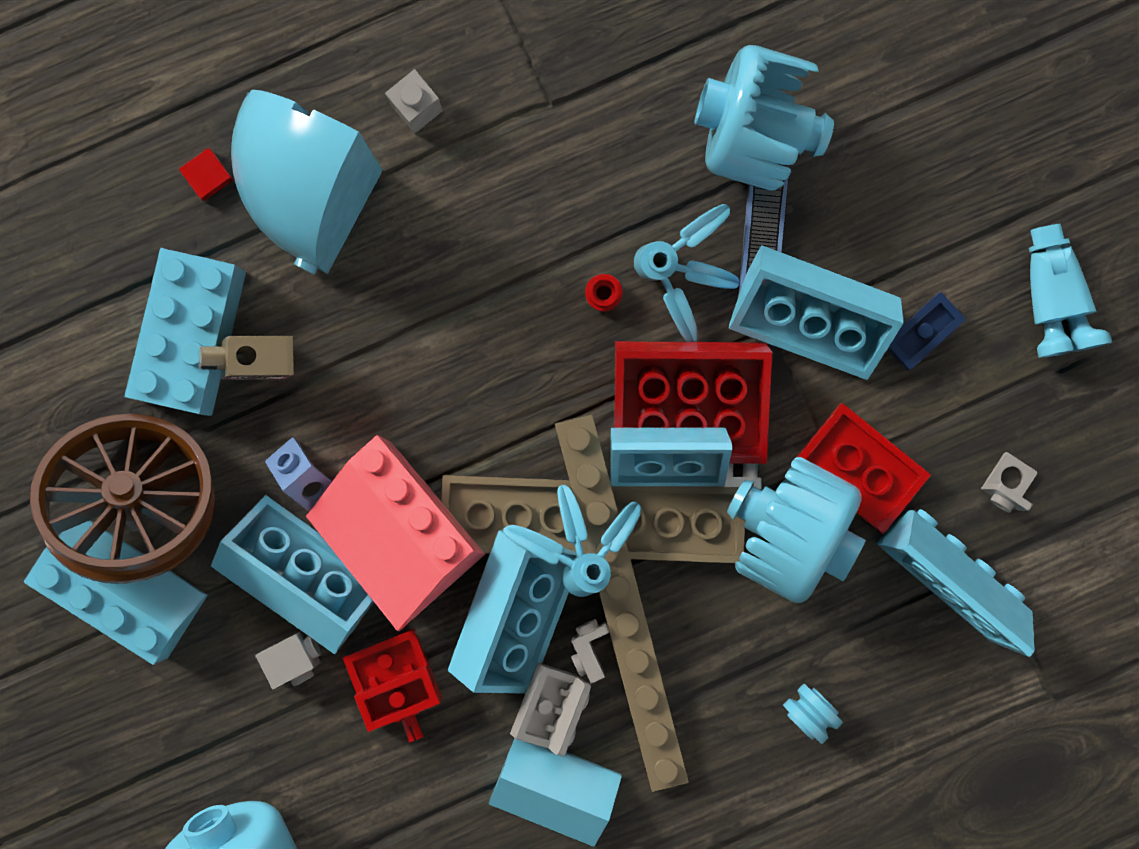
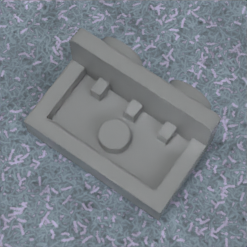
[510,663,591,757]

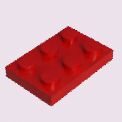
[793,403,931,534]

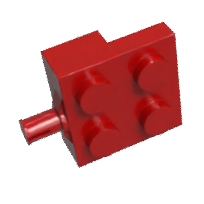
[343,628,443,742]

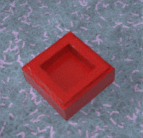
[179,147,234,201]

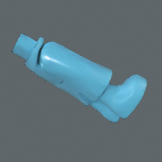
[1029,224,1112,358]

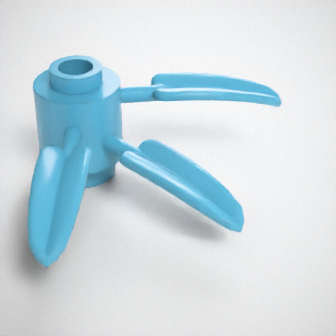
[634,204,740,342]
[503,485,641,597]

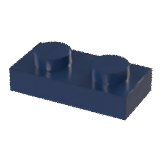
[887,292,966,371]

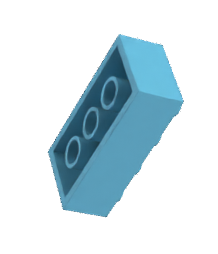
[124,248,246,416]

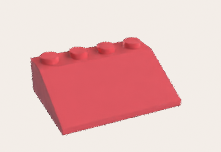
[306,435,485,631]

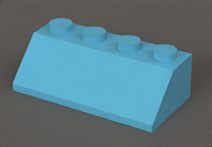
[729,245,904,380]
[211,495,374,654]
[24,520,208,665]
[448,530,577,694]

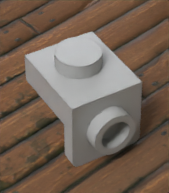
[571,619,610,683]

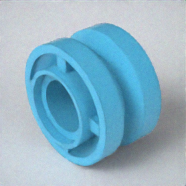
[783,684,844,744]

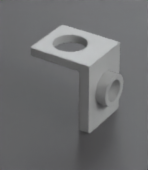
[981,452,1037,513]

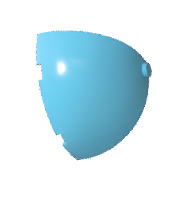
[231,90,383,275]

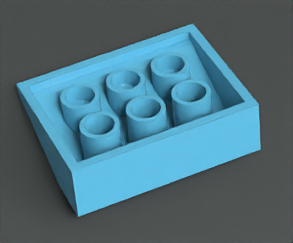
[876,509,1035,657]

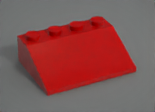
[614,341,772,464]

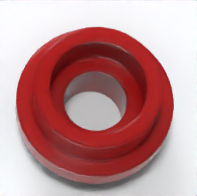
[585,274,623,312]

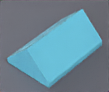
[610,428,732,486]
[489,738,622,847]

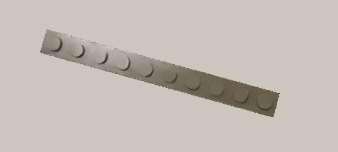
[555,414,689,792]

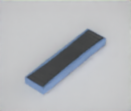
[738,179,788,297]

